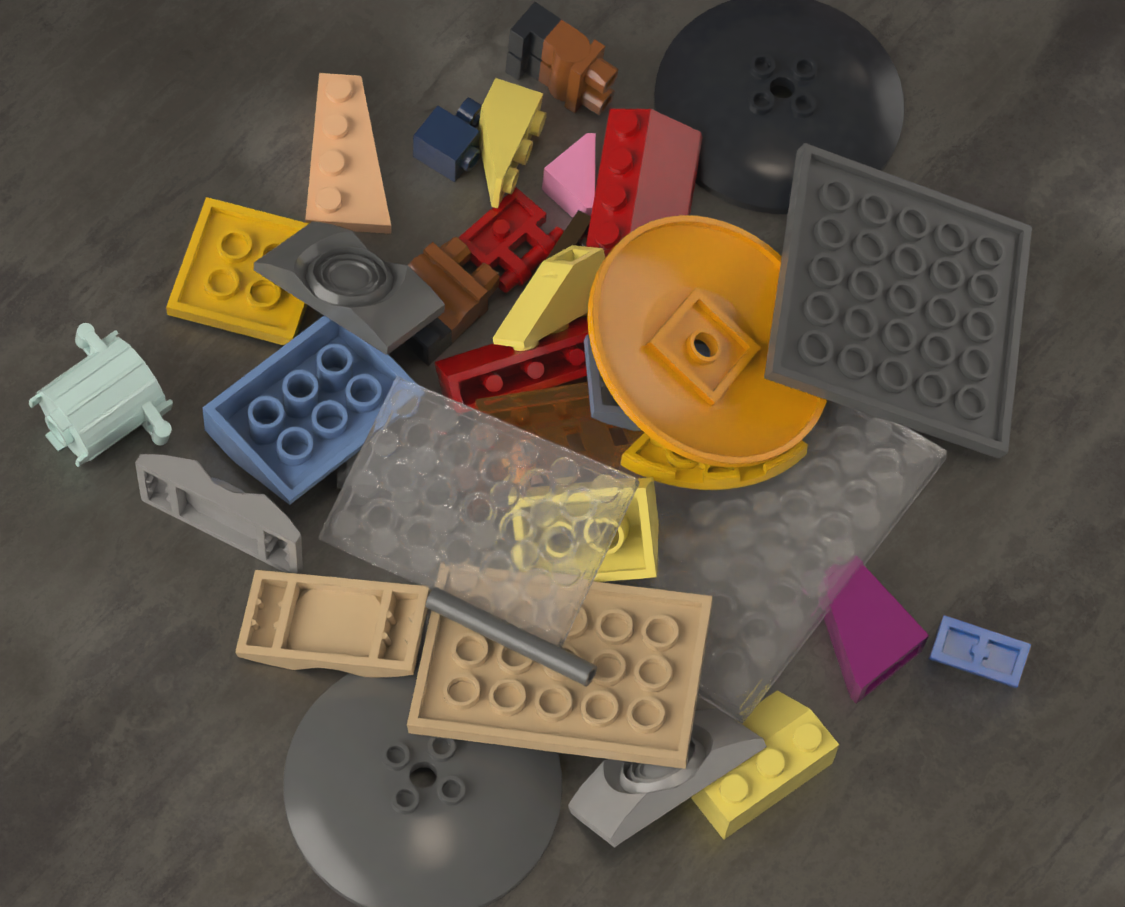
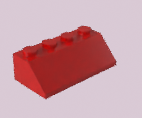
[586,109,702,258]

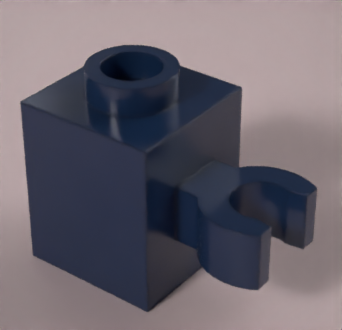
[413,97,482,182]

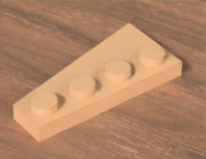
[305,73,391,234]

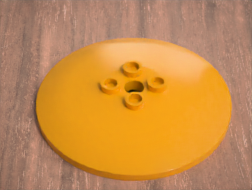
[588,215,827,467]

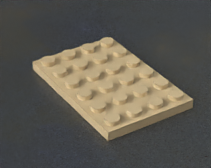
[407,563,713,769]

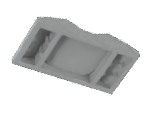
[135,454,303,574]
[568,708,766,847]

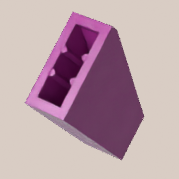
[818,557,929,704]

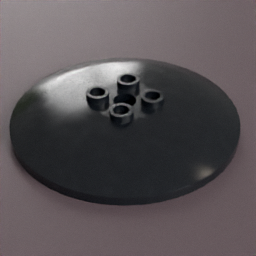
[654,0,904,214]

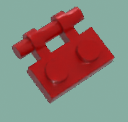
[458,187,564,293]

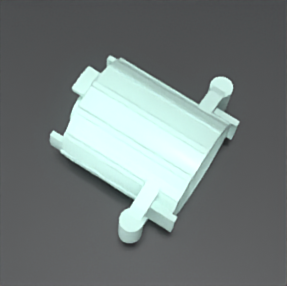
[29,323,173,467]

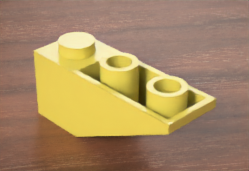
[478,78,546,208]
[493,245,605,351]

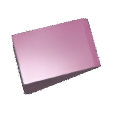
[542,133,596,218]

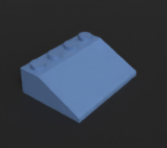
[202,316,427,505]

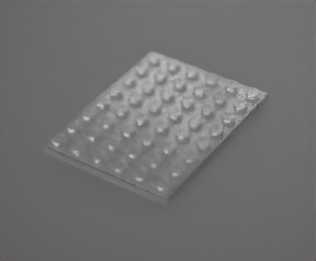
[597,400,947,724]

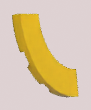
[620,433,808,490]

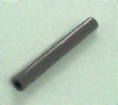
[426,587,597,687]

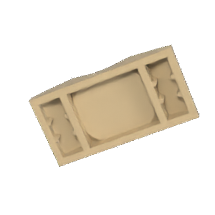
[235,570,431,678]

